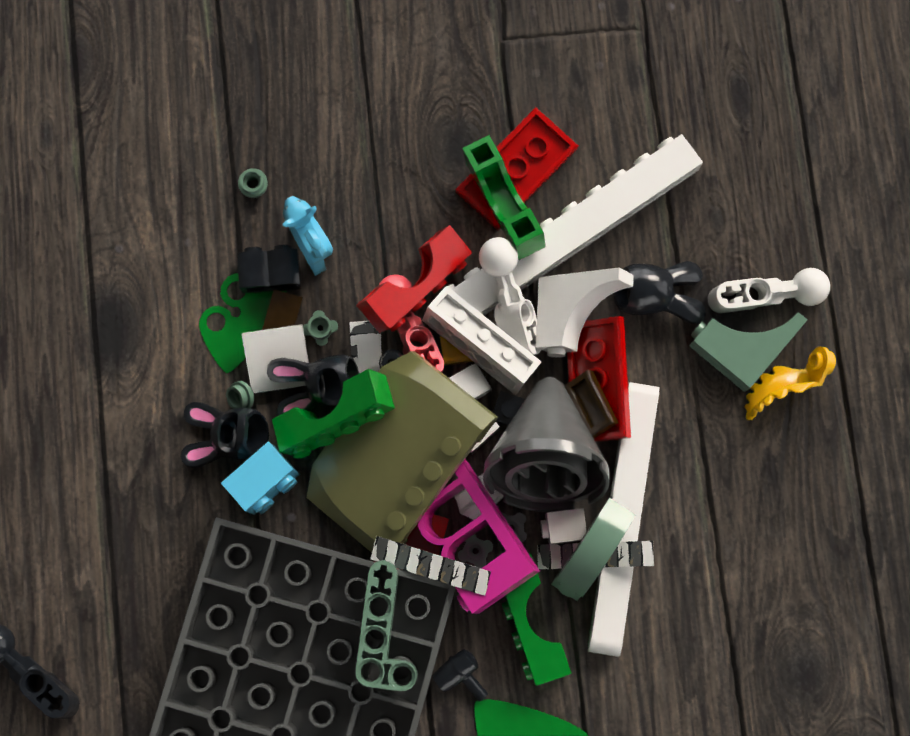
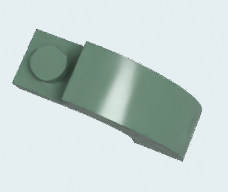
[551,498,636,601]

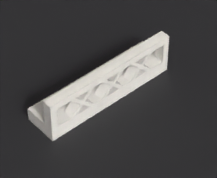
[422,286,542,395]

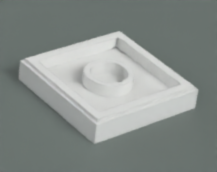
[242,324,309,393]

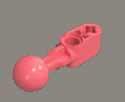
[379,274,444,372]

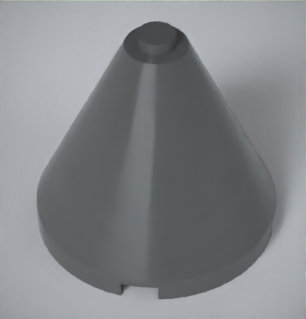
[483,377,609,512]

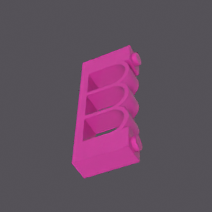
[418,458,540,614]

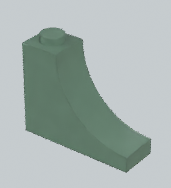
[689,312,808,392]

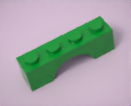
[462,135,546,260]
[272,369,395,458]
[501,554,572,686]

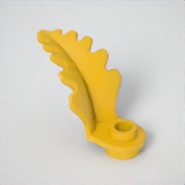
[745,346,836,420]

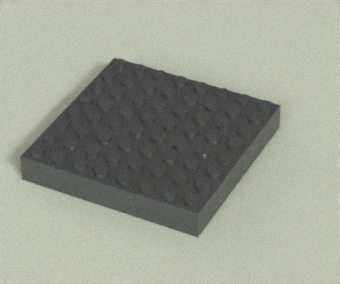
[149,517,456,736]

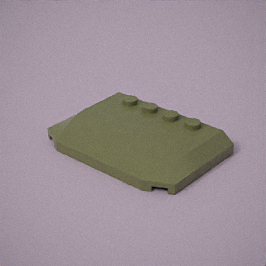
[307,351,498,553]

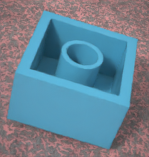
[221,441,300,515]

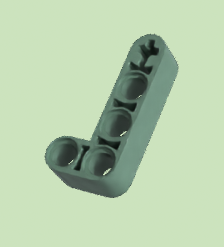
[356,560,418,691]

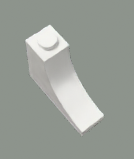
[536,268,633,357]

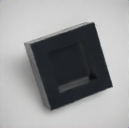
[493,391,525,426]

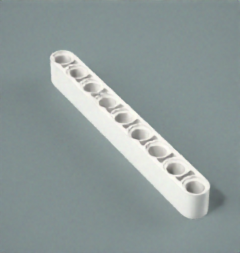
[588,382,659,657]

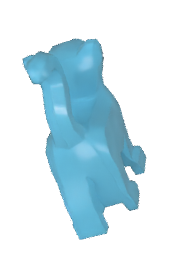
[282,196,333,276]

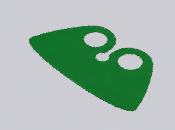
[199,273,287,373]
[474,699,588,736]

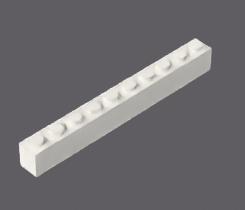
[440,134,703,316]

